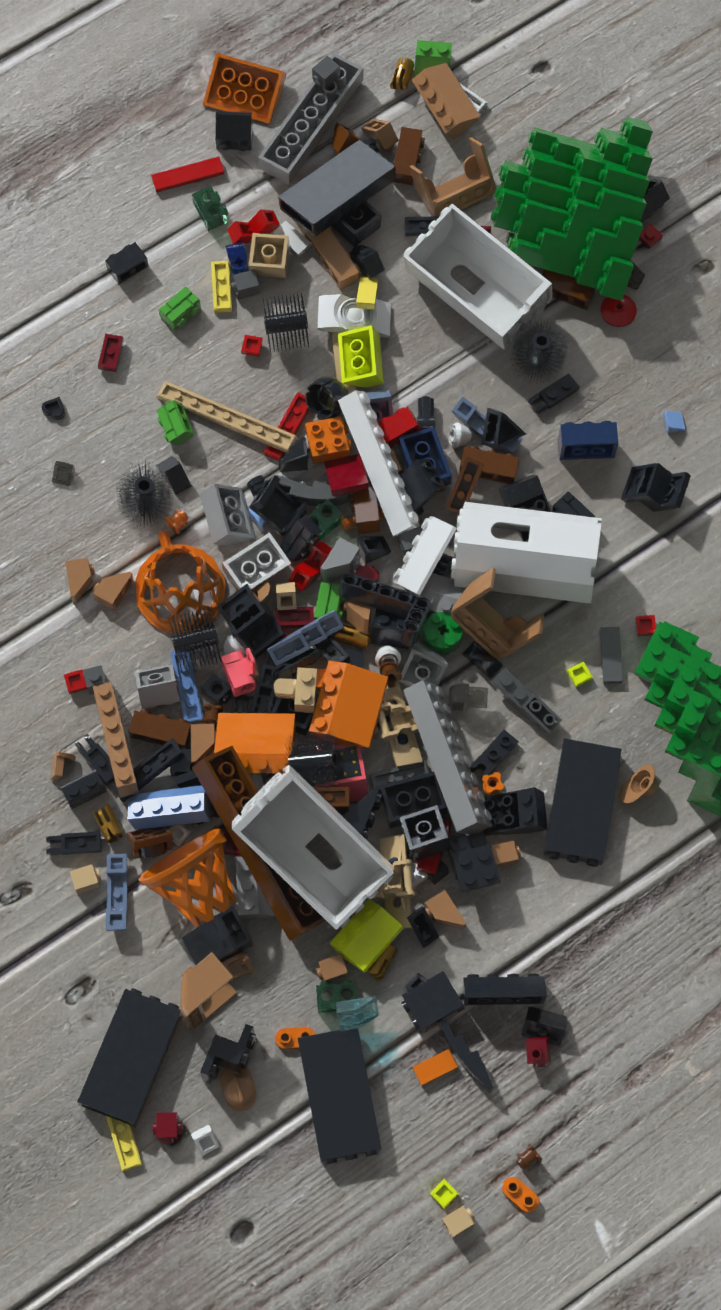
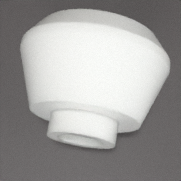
[449,423,472,448]
[223,634,248,655]
[375,645,401,668]

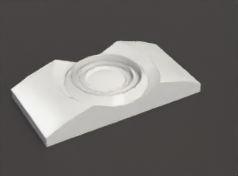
[317,294,391,338]

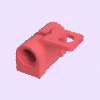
[221,648,257,697]

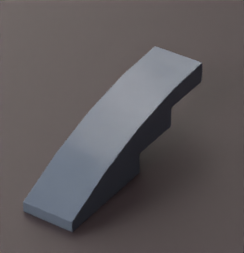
[267,609,344,666]

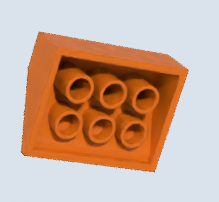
[203,53,287,124]
[309,661,389,749]
[214,713,296,774]

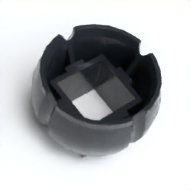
[305,377,350,419]

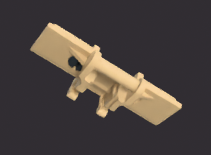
[378,682,423,768]
[373,834,415,929]

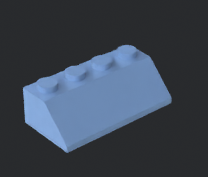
[127,786,211,830]

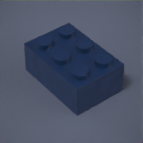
[558,421,618,460]
[398,427,452,486]

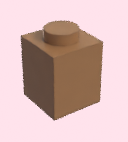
[491,841,521,869]
[316,954,348,984]

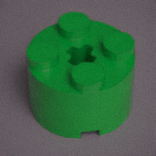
[424,612,463,656]

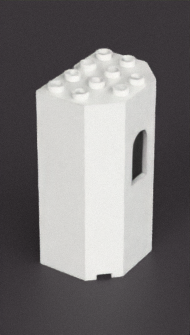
[403,204,553,350]
[451,502,602,604]
[232,765,394,930]

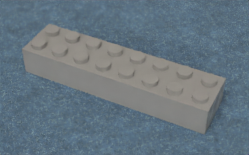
[258,52,364,185]
[403,680,492,835]

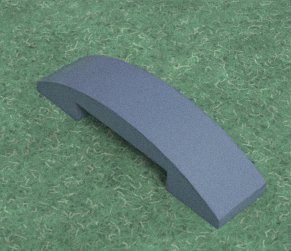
[452,397,523,454]
[106,854,128,931]

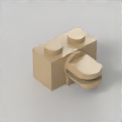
[274,668,318,713]

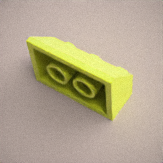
[338,325,384,388]
[330,899,404,973]

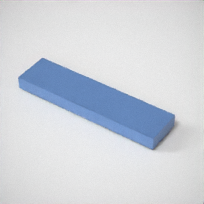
[170,651,203,724]

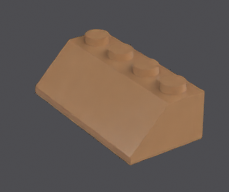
[412,63,481,140]

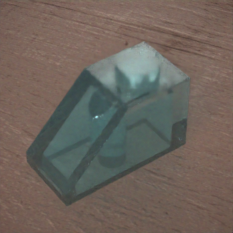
[336,996,379,1031]

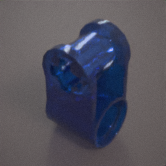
[226,242,249,275]

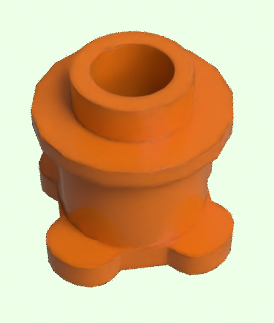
[164,510,189,535]
[482,772,504,796]

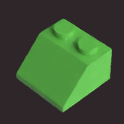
[414,40,452,77]

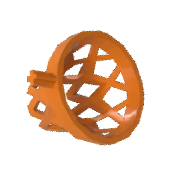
[135,530,226,634]
[138,826,237,927]

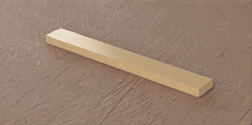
[157,381,297,453]

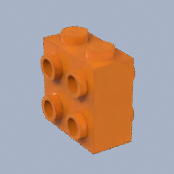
[305,416,352,464]

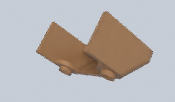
[409,137,496,217]
[451,567,544,659]
[180,953,237,1031]

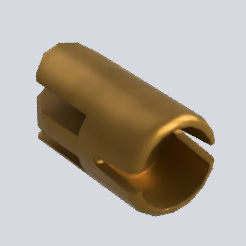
[390,57,414,90]
[334,623,372,649]
[92,804,124,843]
[367,944,398,981]

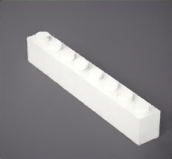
[338,390,420,536]

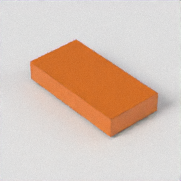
[412,1049,458,1086]

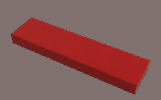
[151,156,225,193]
[263,392,309,462]

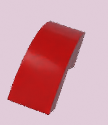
[227,209,280,245]
[288,541,332,592]

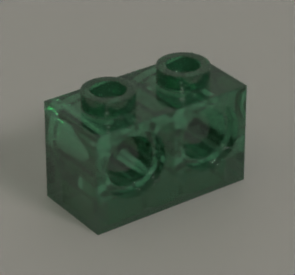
[192,186,229,231]
[304,499,343,543]
[316,980,358,1013]

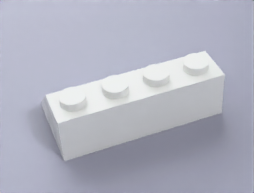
[393,516,457,595]

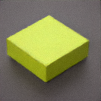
[567,662,593,688]
[430,1179,459,1209]

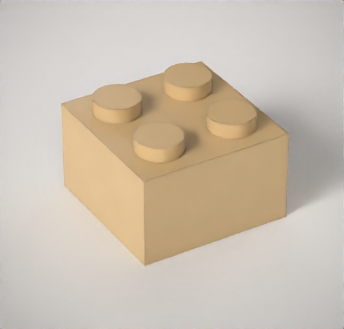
[249,233,290,278]

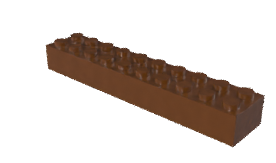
[192,746,326,941]

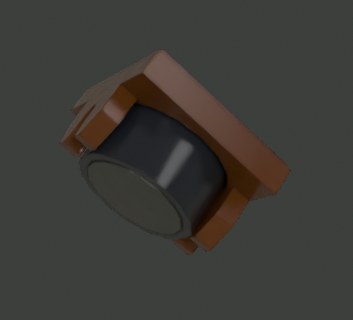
[126,826,173,859]

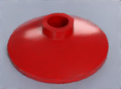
[600,295,637,327]

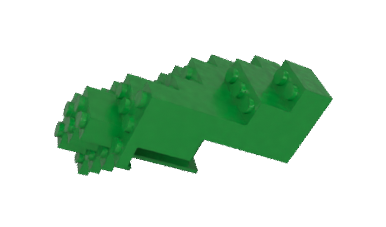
[491,116,653,301]
[634,621,721,817]

